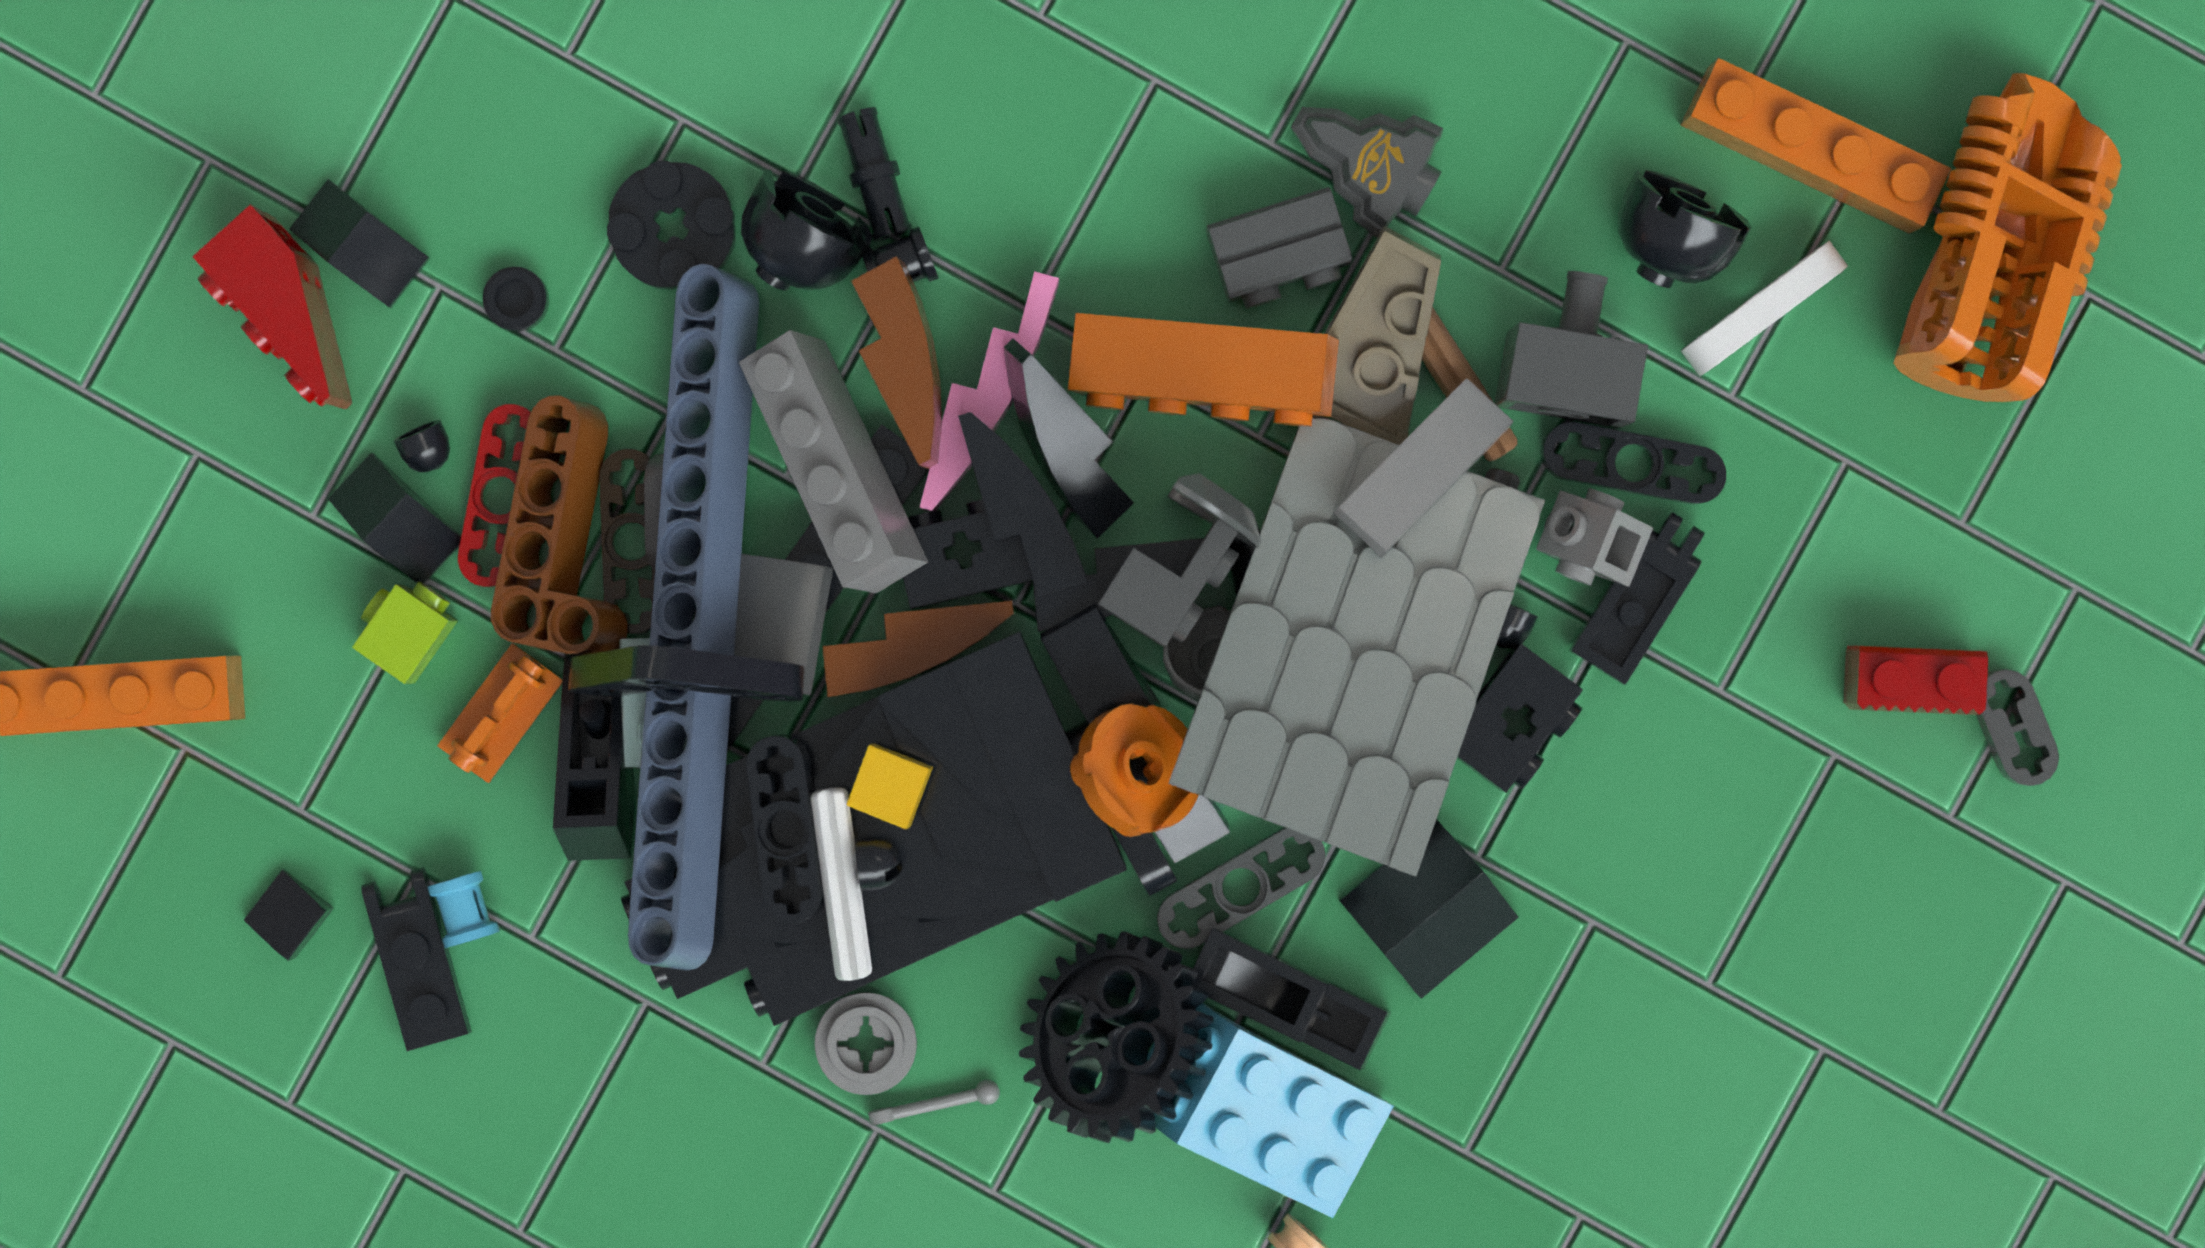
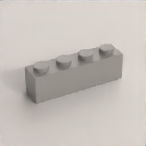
[739,330,928,593]

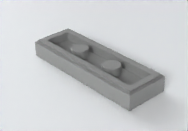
[1334,378,1514,558]

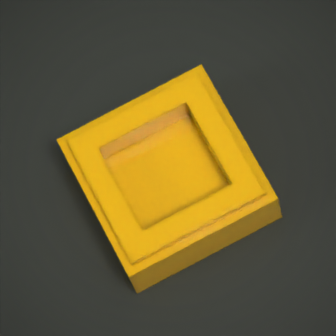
[846,743,933,829]

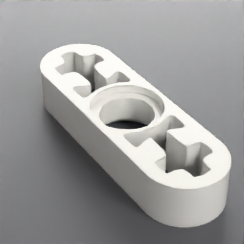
[1681,241,1848,377]

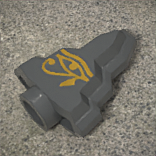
[1291,107,1444,238]

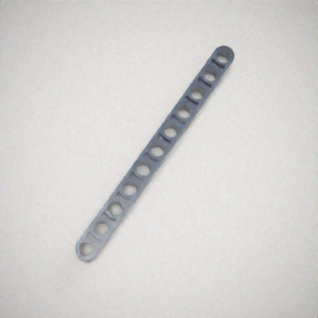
[628,264,759,970]

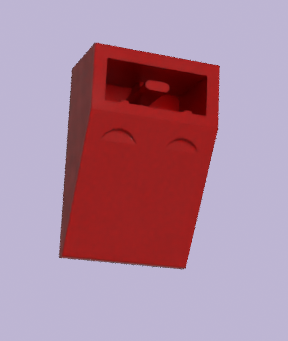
[192,204,353,410]

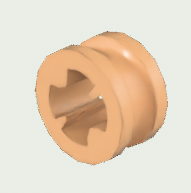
[1267,1213,1329,1248]

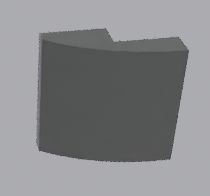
[693,554,833,695]

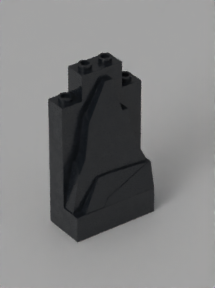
[621,632,1127,1026]

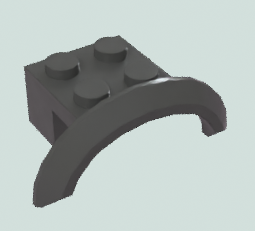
[1098,473,1261,647]

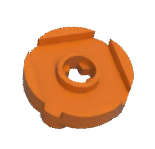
[1070,703,1198,837]

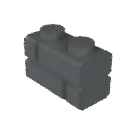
[1206,187,1352,309]

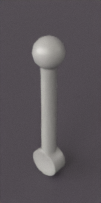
[868,1080,1000,1125]

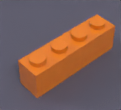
[1680,58,1951,234]
[1068,313,1339,427]
[0,656,245,736]

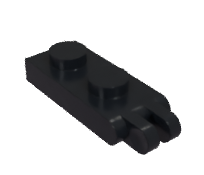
[1569,512,1705,685]

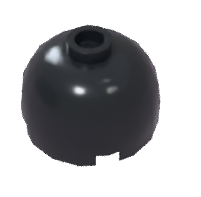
[741,170,873,291]
[1618,170,1751,288]

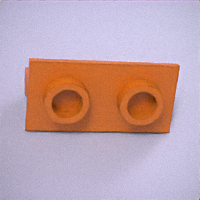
[437,643,563,783]

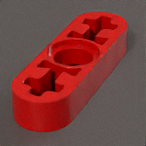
[458,404,531,587]

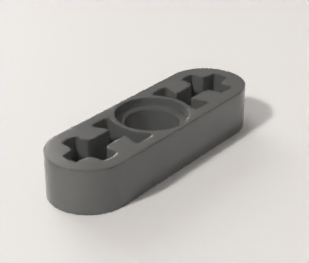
[1157,827,1325,949]

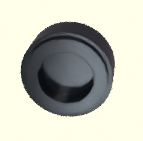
[483,267,549,332]

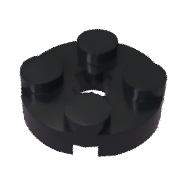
[607,161,736,290]

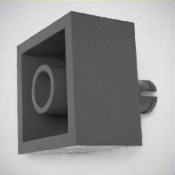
[1494,271,1648,429]

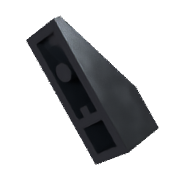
[553,655,634,861]

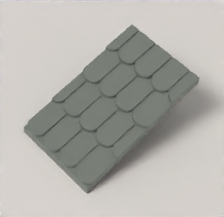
[1169,415,1545,877]

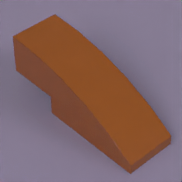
[851,256,942,469]
[822,601,1014,697]

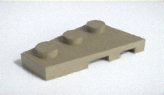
[1324,226,1441,445]

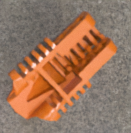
[1893,73,2122,402]

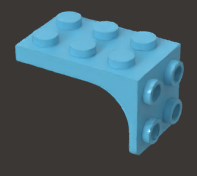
[1147,1003,1394,1218]

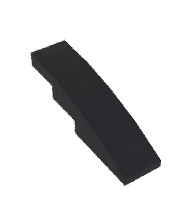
[1040,603,1230,863]

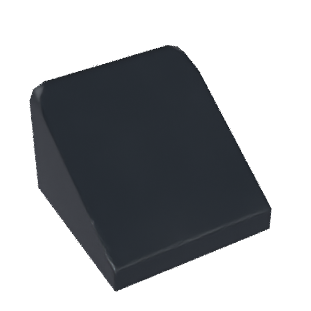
[244,869,334,961]

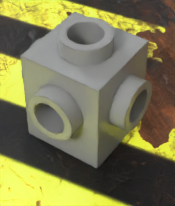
[1536,488,1653,587]

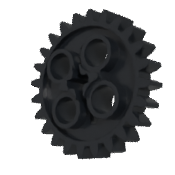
[1019,931,1214,1143]

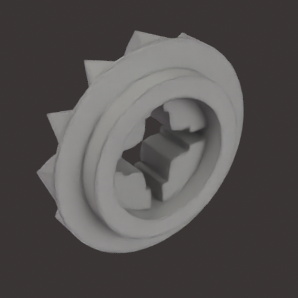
[815,992,917,1095]

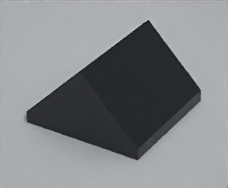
[1339,819,1519,999]

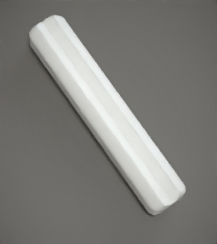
[810,787,872,981]

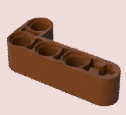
[491,395,628,656]

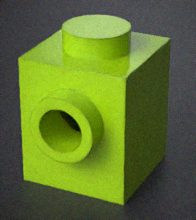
[352,581,458,684]

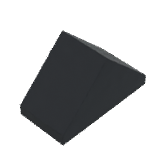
[289,179,430,308]
[328,453,461,584]

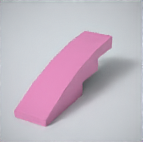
[920,271,1060,512]

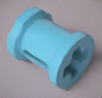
[427,871,500,948]

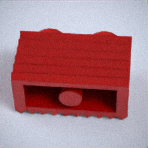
[1844,646,1988,715]

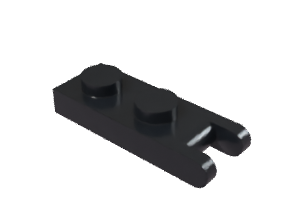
[361,868,472,1051]

